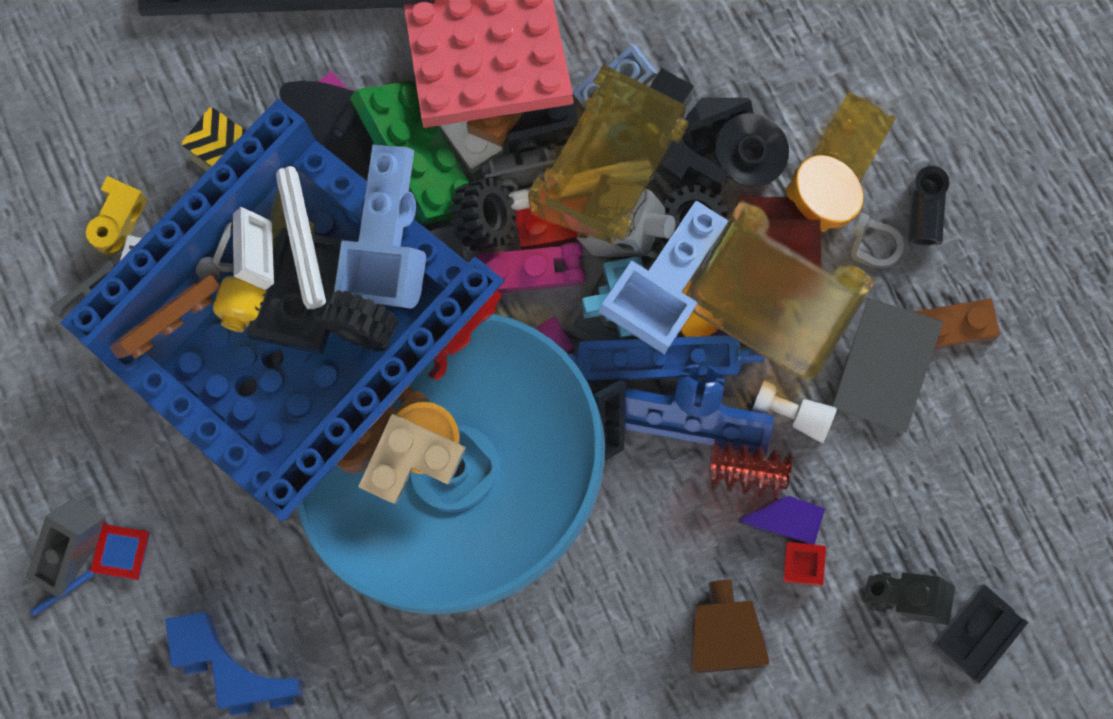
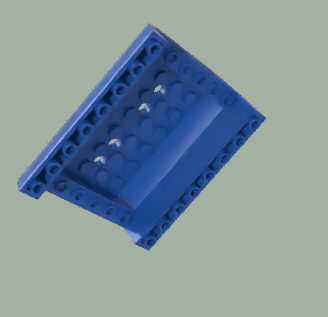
[60,99,505,523]

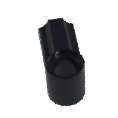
[908,165,950,246]

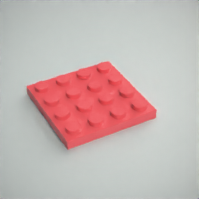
[404,0,574,128]

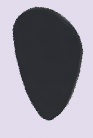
[279,81,375,174]

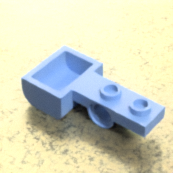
[334,145,426,309]
[598,201,728,355]

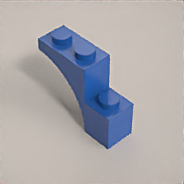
[165,612,303,716]

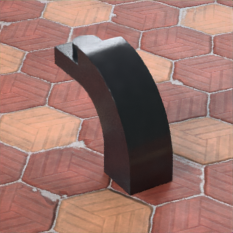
[642,68,730,195]

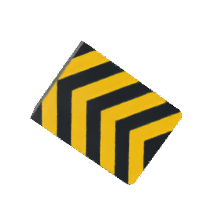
[182,107,246,172]

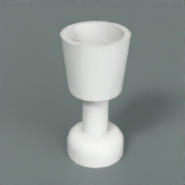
[752,380,837,444]

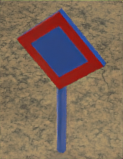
[30,524,151,616]

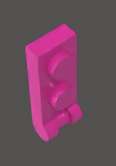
[477,243,586,293]

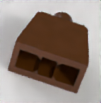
[690,580,770,674]

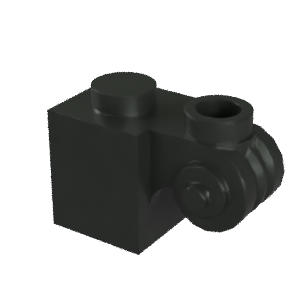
[864,572,955,625]

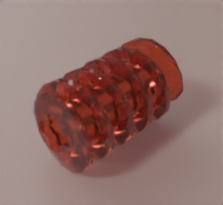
[708,440,793,500]

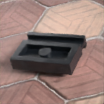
[931,584,1029,684]

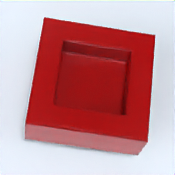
[782,542,826,587]

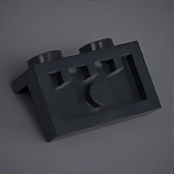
[506,98,582,154]

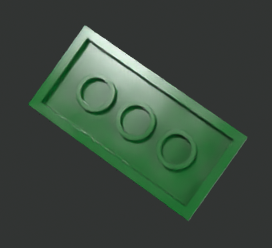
[350,81,469,225]

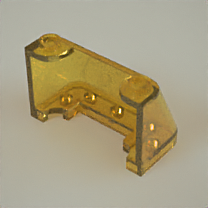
[528,64,688,244]
[685,200,876,379]

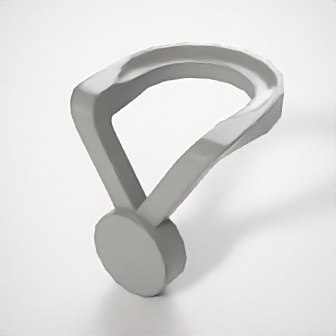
[851,213,904,269]
[196,220,234,280]

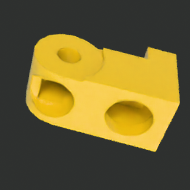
[86,176,149,256]

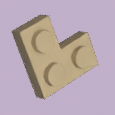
[358,414,467,504]

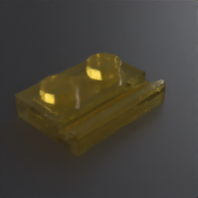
[813,92,896,183]

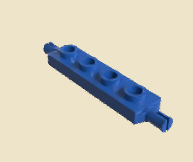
[568,335,765,382]

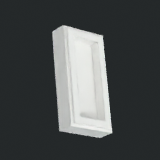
[233,207,274,290]

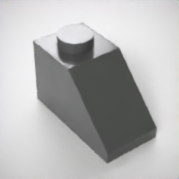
[26,498,106,597]

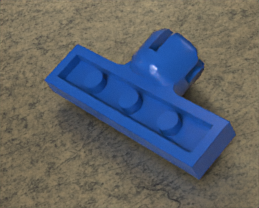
[625,364,774,455]

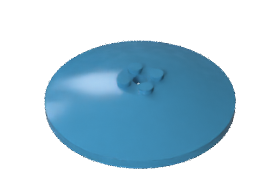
[297,314,605,614]

